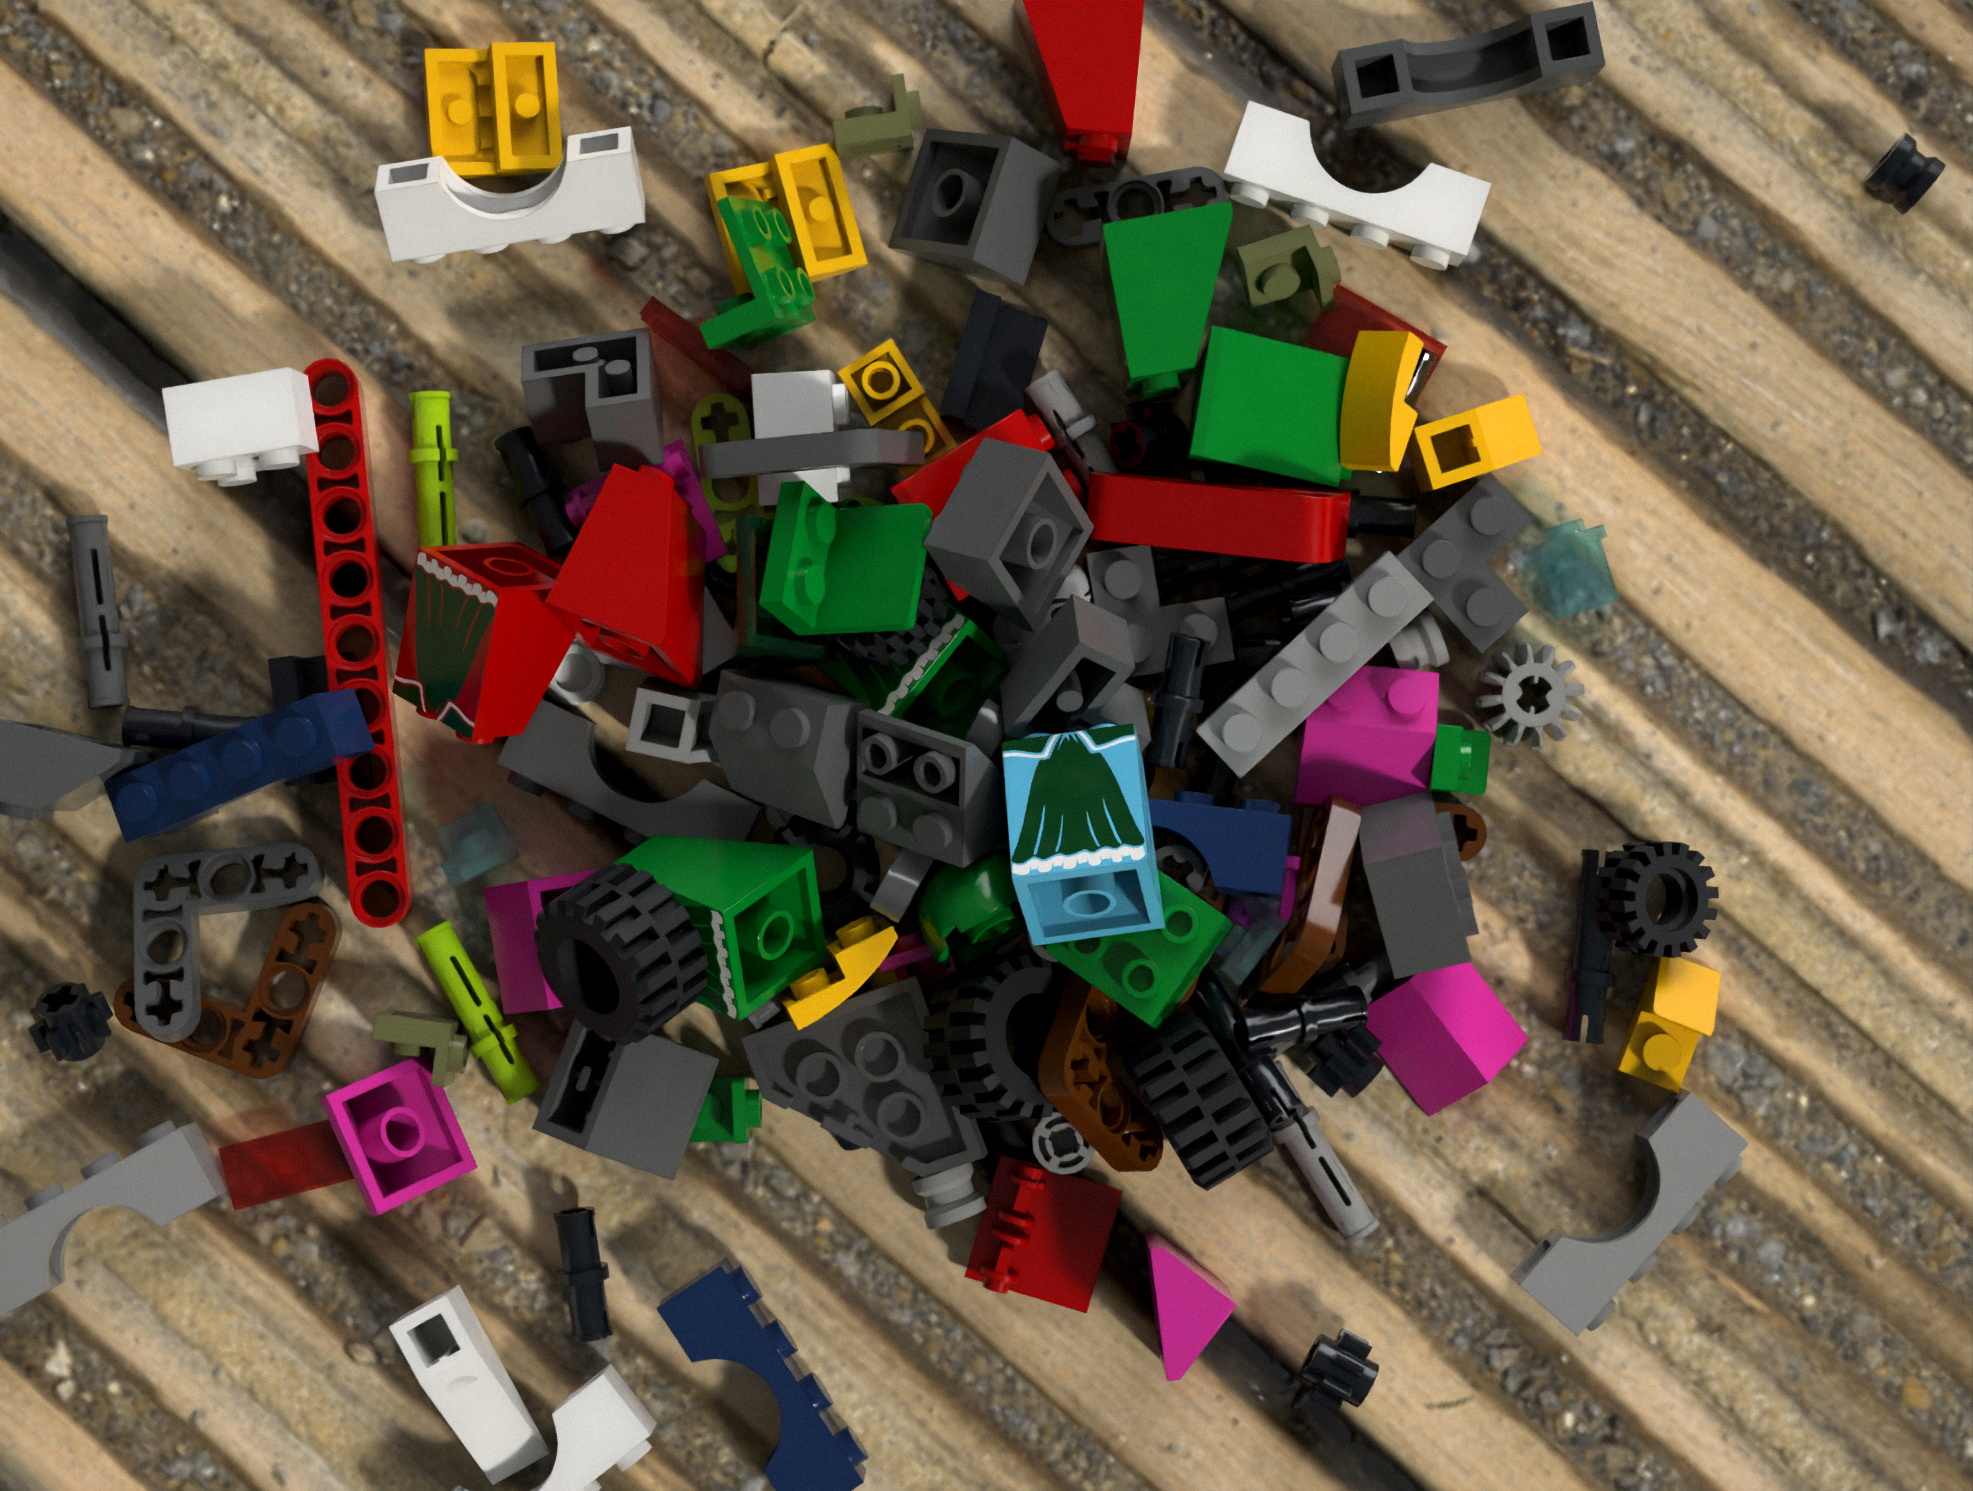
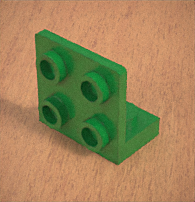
[698,196,817,350]
[759,481,933,636]
[1046,869,1234,1031]

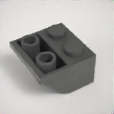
[857,708,1009,868]
[532,1017,720,1181]

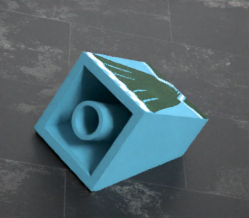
[1002,723,1165,946]

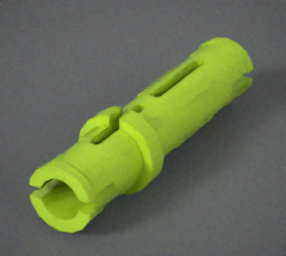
[407,391,459,547]
[414,920,544,1107]

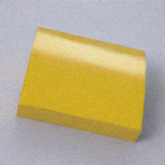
[421,42,563,179]
[704,142,868,298]

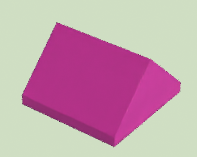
[1358,962,1529,1117]
[320,1053,478,1217]
[1144,1231,1237,1381]

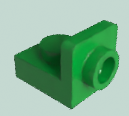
[1427,724,1491,795]
[689,1074,762,1144]

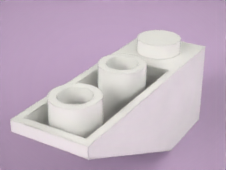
[389,1284,550,1485]

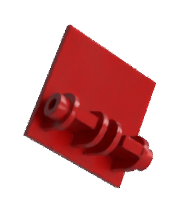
[964,1154,1123,1314]

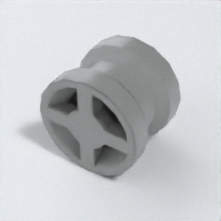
[1382,606,1449,670]
[910,1162,988,1230]

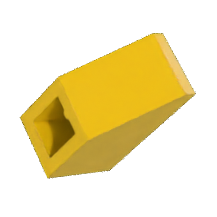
[1406,393,1543,493]

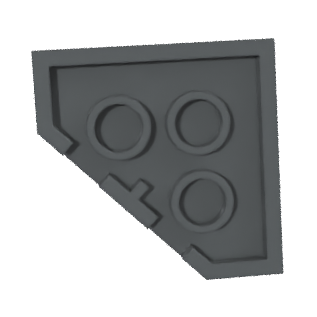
[740,972,988,1178]

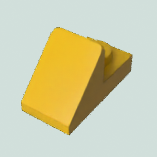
[1614,957,1721,1093]

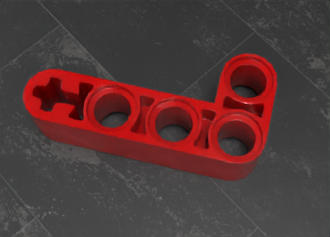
[1087,472,1351,563]

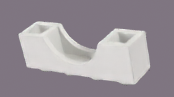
[1222,101,1492,270]
[374,126,645,264]
[450,1363,657,1491]

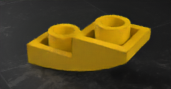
[1340,330,1424,472]
[837,338,957,479]
[780,916,898,1031]

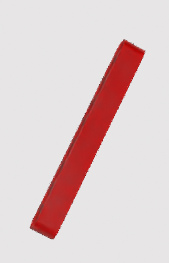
[303,358,414,928]

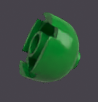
[917,848,1027,968]

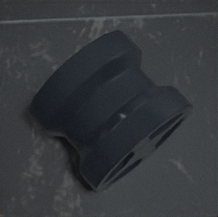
[1863,133,1946,215]

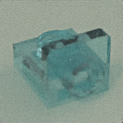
[1532,518,1619,620]
[436,802,521,888]
[1214,894,1287,986]

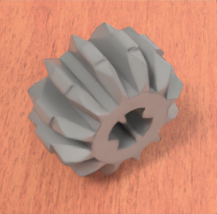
[1473,642,1585,750]

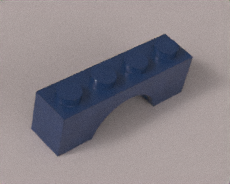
[104,688,376,843]
[1147,788,1292,901]
[656,1257,869,1491]

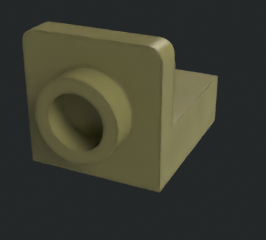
[832,73,924,160]
[1237,224,1341,312]
[372,1008,470,1087]

